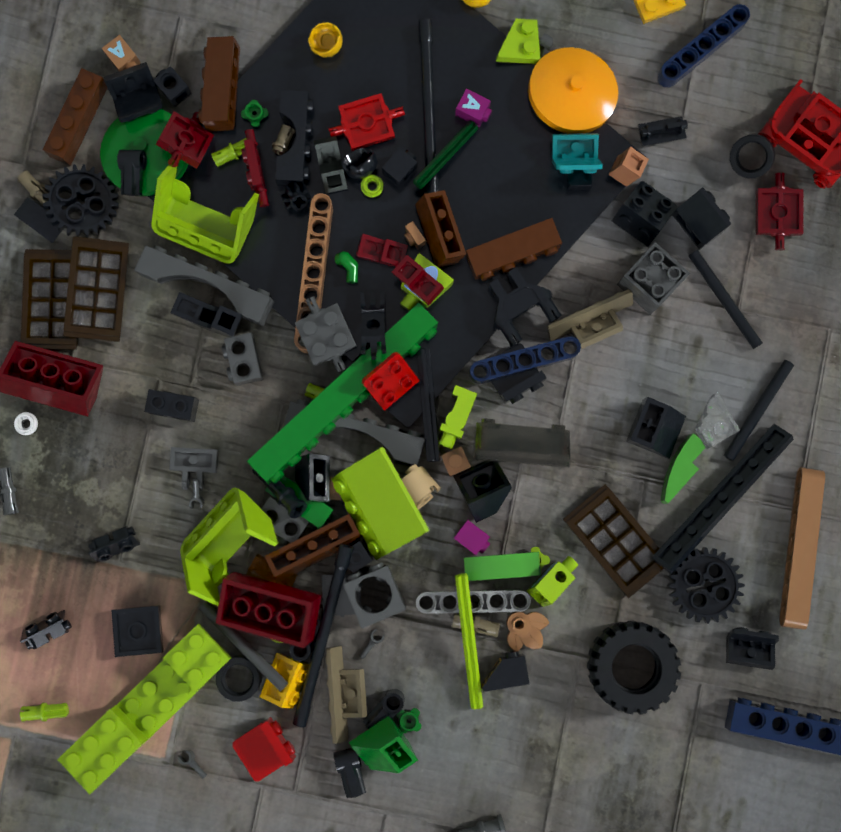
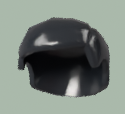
[341,147,378,179]

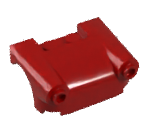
[758,79,841,189]

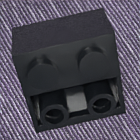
[672,187,731,250]
[626,397,686,459]

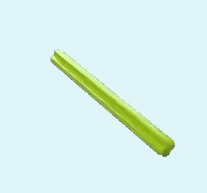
[455,573,483,710]

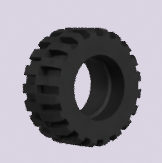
[587,621,681,714]

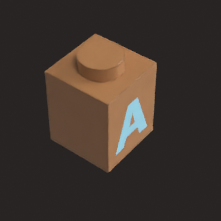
[102,35,141,71]

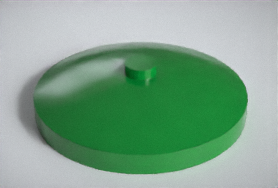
[100,109,188,196]

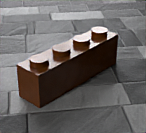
[199,36,240,131]
[43,68,108,166]
[465,218,562,281]
[264,514,360,583]

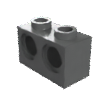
[222,332,264,386]
[262,497,310,545]

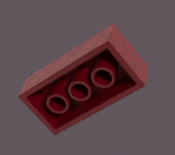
[216,572,322,648]

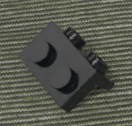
[726,627,779,670]

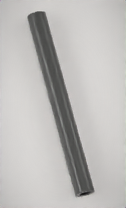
[199,601,288,691]

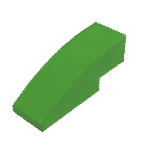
[660,433,708,504]
[464,552,541,581]

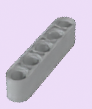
[416,589,531,614]

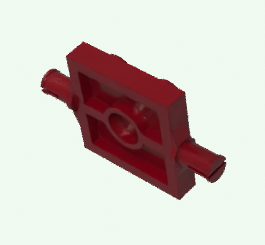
[155,111,214,169]
[241,129,269,208]
[756,173,804,251]

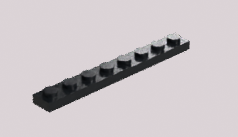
[652,424,794,574]

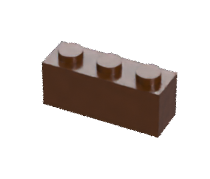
[415,190,466,268]

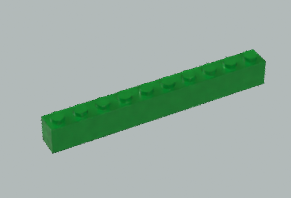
[247,303,438,485]

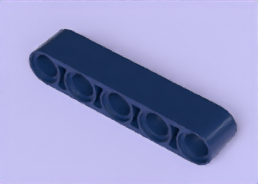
[657,4,750,88]
[469,337,581,384]

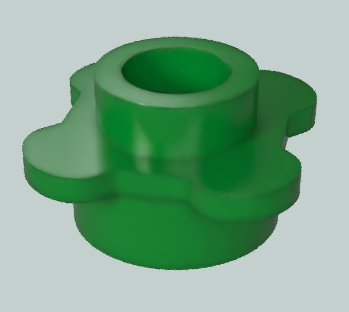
[241,100,268,127]
[397,708,422,733]

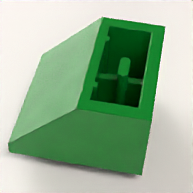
[349,716,418,773]

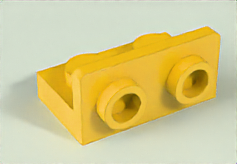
[633,0,686,24]
[260,653,309,709]

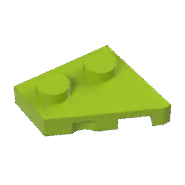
[496,18,540,64]

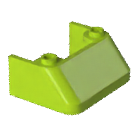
[151,160,259,264]
[180,487,278,606]

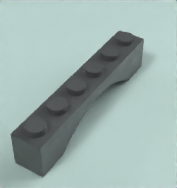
[134,245,274,327]
[283,399,425,466]

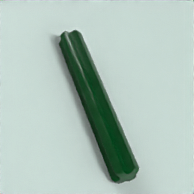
[413,120,478,189]

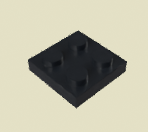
[111,605,163,657]

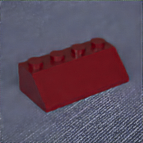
[0,341,103,417]

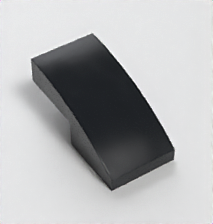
[14,197,62,243]

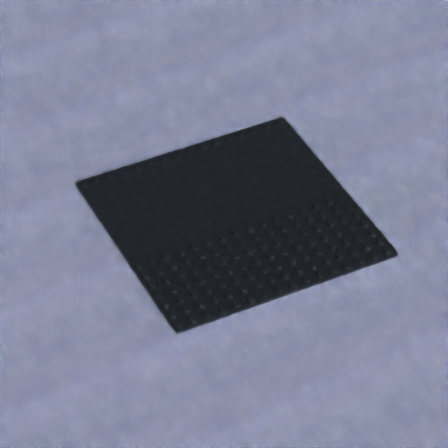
[148,0,646,427]

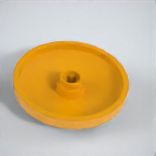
[528,47,618,134]

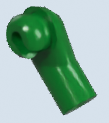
[334,251,358,283]

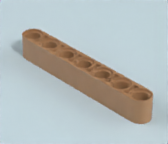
[294,193,333,353]
[779,467,825,630]

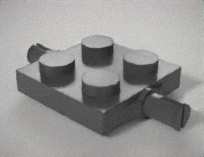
[295,297,357,373]

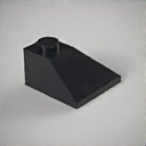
[453,456,512,523]

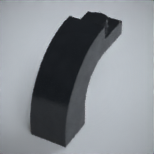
[170,292,242,338]

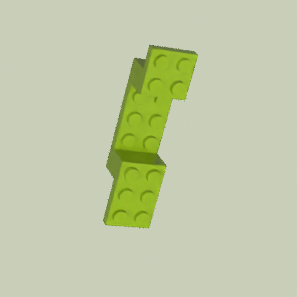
[57,624,231,795]

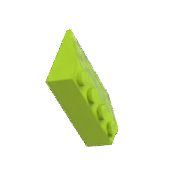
[331,447,430,560]

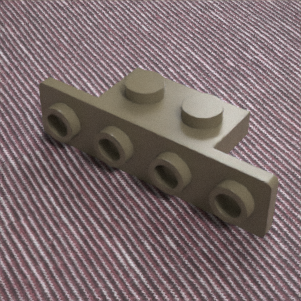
[547,289,633,349]
[325,646,367,744]

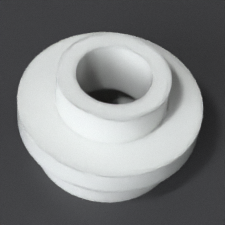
[14,412,38,435]

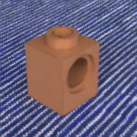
[608,146,649,187]

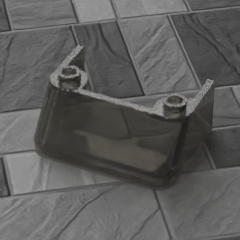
[472,419,571,470]

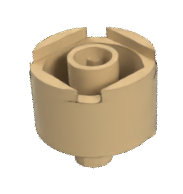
[401,464,441,510]

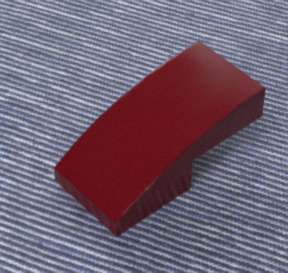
[355,234,408,267]
[392,255,444,305]

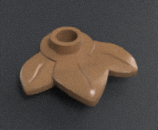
[506,611,549,651]

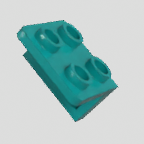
[552,133,603,174]

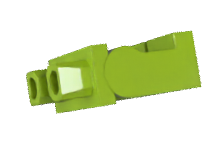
[439,385,477,449]

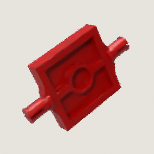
[328,93,405,151]

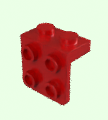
[362,352,420,411]
[232,717,296,782]

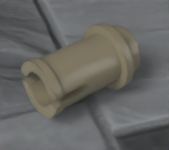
[272,125,295,155]

